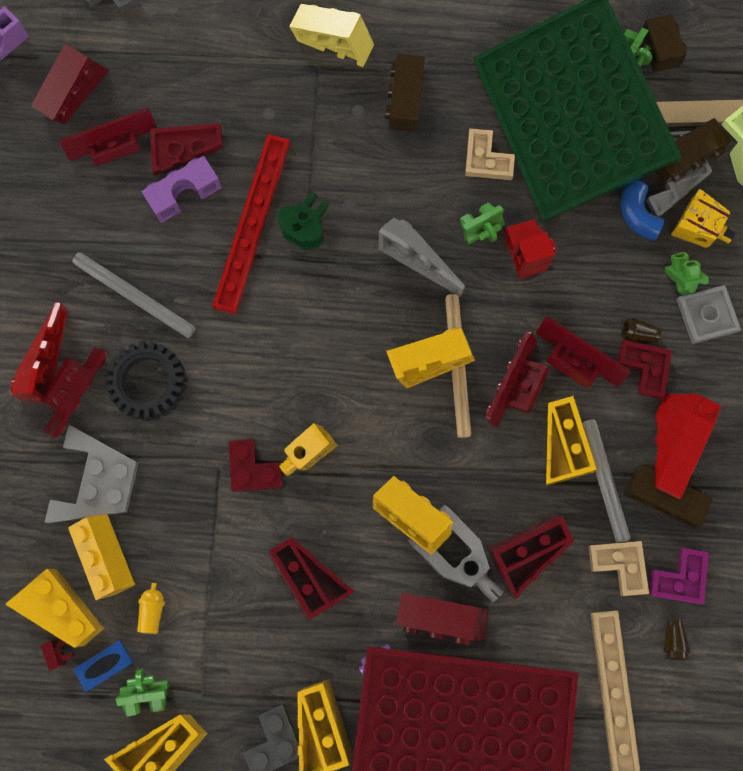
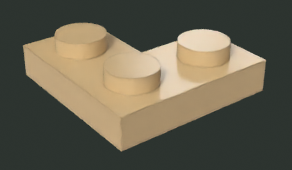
[465,128,515,180]
[588,541,649,596]

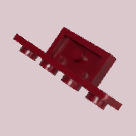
[60,108,157,166]
[536,316,630,389]
[486,331,550,428]
[41,347,108,439]

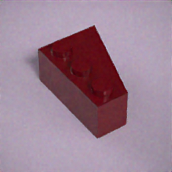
[31,43,109,125]
[487,515,574,600]
[268,537,355,622]
[396,593,489,645]

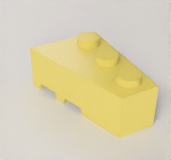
[289,4,374,67]

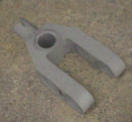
[408,505,504,603]

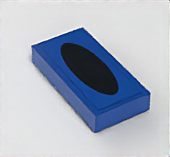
[73,640,134,692]

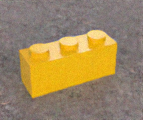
[373,476,453,555]
[68,514,135,600]

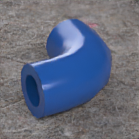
[620,180,664,242]

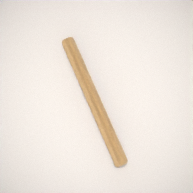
[445,294,471,438]

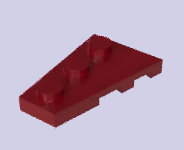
[150,123,223,176]

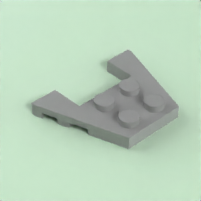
[646,131,713,217]
[45,426,138,524]

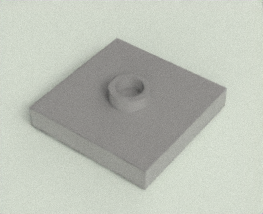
[676,285,741,345]

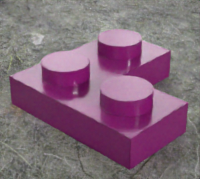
[649,548,709,605]

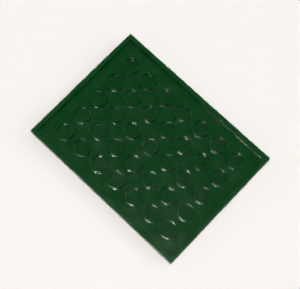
[473,0,682,223]

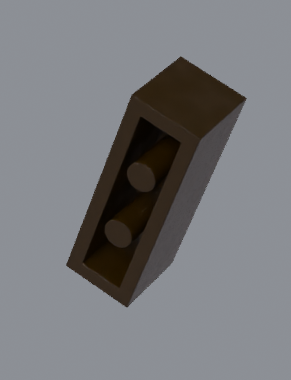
[385,54,425,132]
[655,118,731,185]
[623,463,713,528]

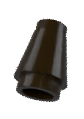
[621,318,661,342]
[663,620,691,660]

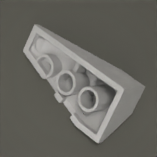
[379,218,465,297]

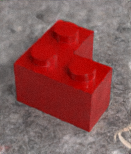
[504,219,556,279]

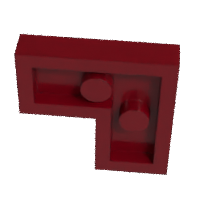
[617,340,672,400]
[229,439,283,492]

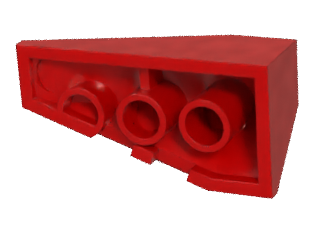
[11,302,68,403]
[655,394,721,499]

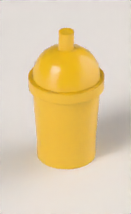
[137,583,165,634]

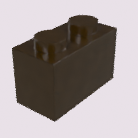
[642,14,687,73]

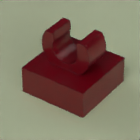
[40,640,75,671]

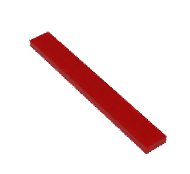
[212,134,291,315]

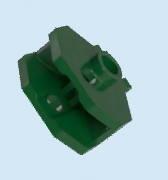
[277,192,330,250]

